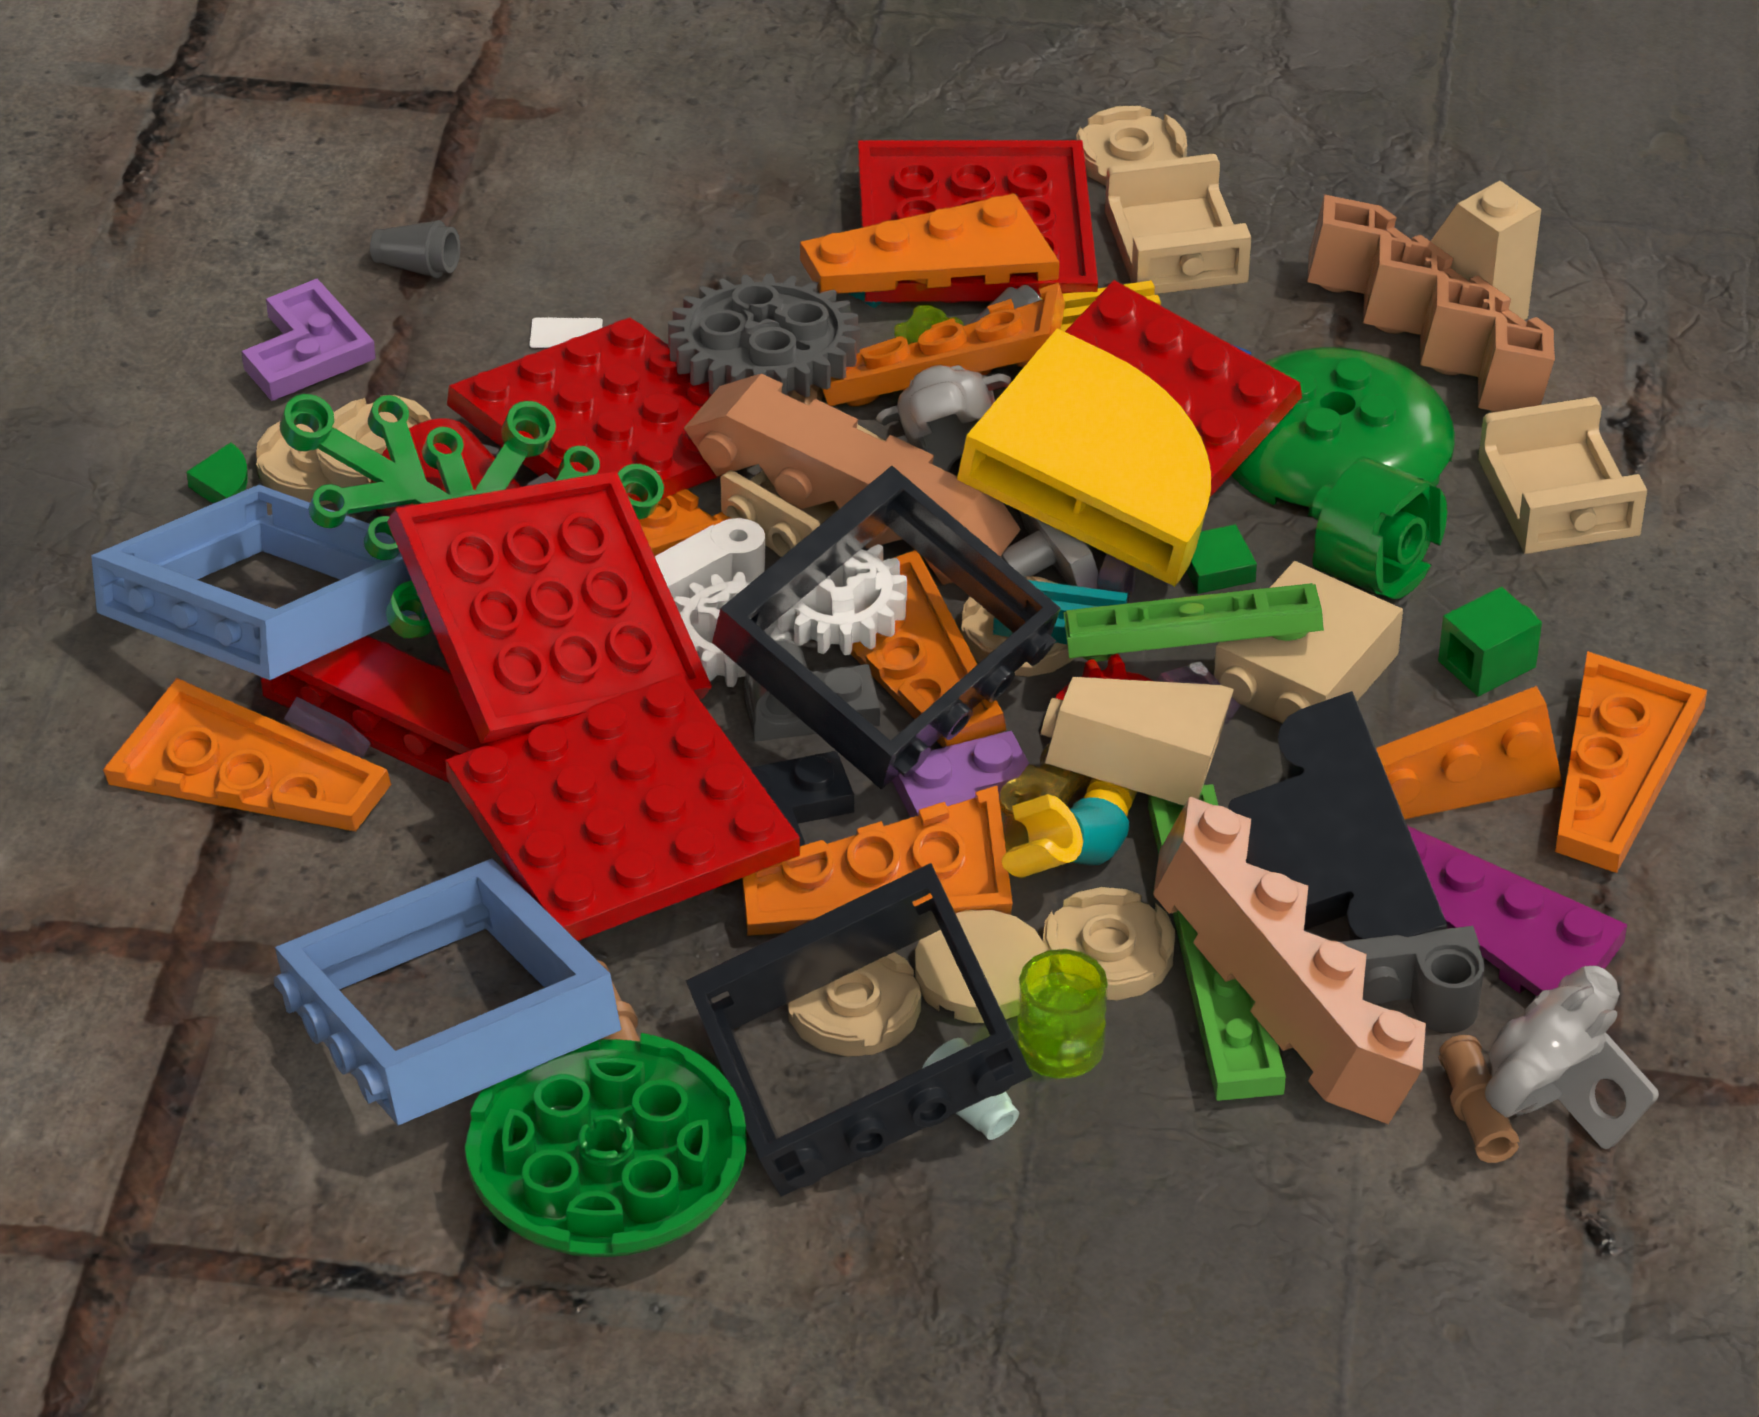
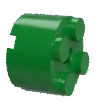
[1311,456,1447,599]

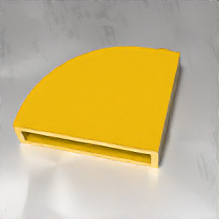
[957,328,1211,587]

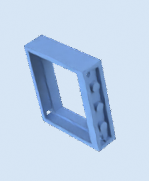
[91,485,414,680]
[274,858,621,1126]

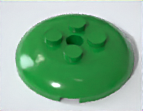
[1231,347,1455,517]
[465,1033,746,1257]

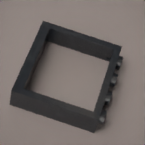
[712,466,1061,789]
[686,863,1033,1197]

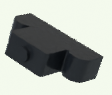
[1228,691,1447,941]

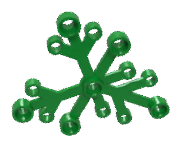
[279,394,664,639]

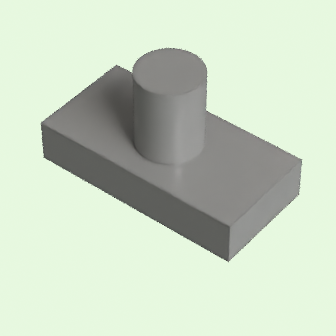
[1000,511,1103,590]

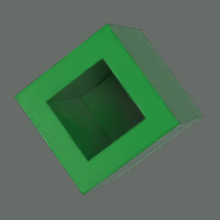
[1438,586,1542,697]

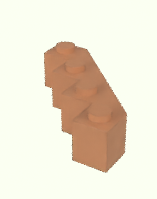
[1307,195,1555,413]
[684,373,1021,585]
[1153,796,1426,1124]

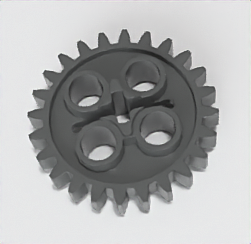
[668,274,860,397]

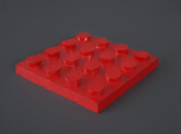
[858,140,1098,303]
[1065,280,1302,498]
[447,317,721,502]
[387,471,712,744]
[445,673,800,941]

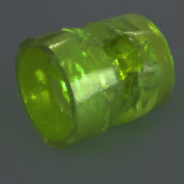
[1017,949,1108,1079]

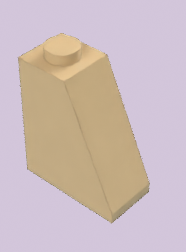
[1431,181,1541,320]
[1041,677,1234,805]

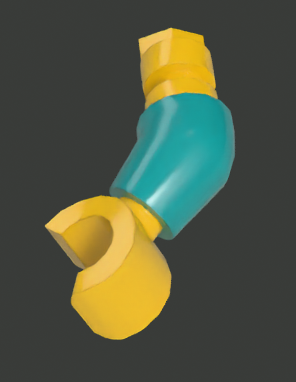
[1001,777,1137,878]

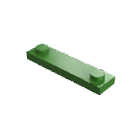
[1064,583,1324,662]

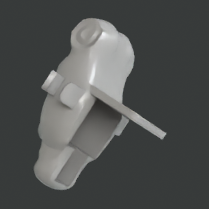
[876,365,1011,472]
[1485,966,1659,1149]

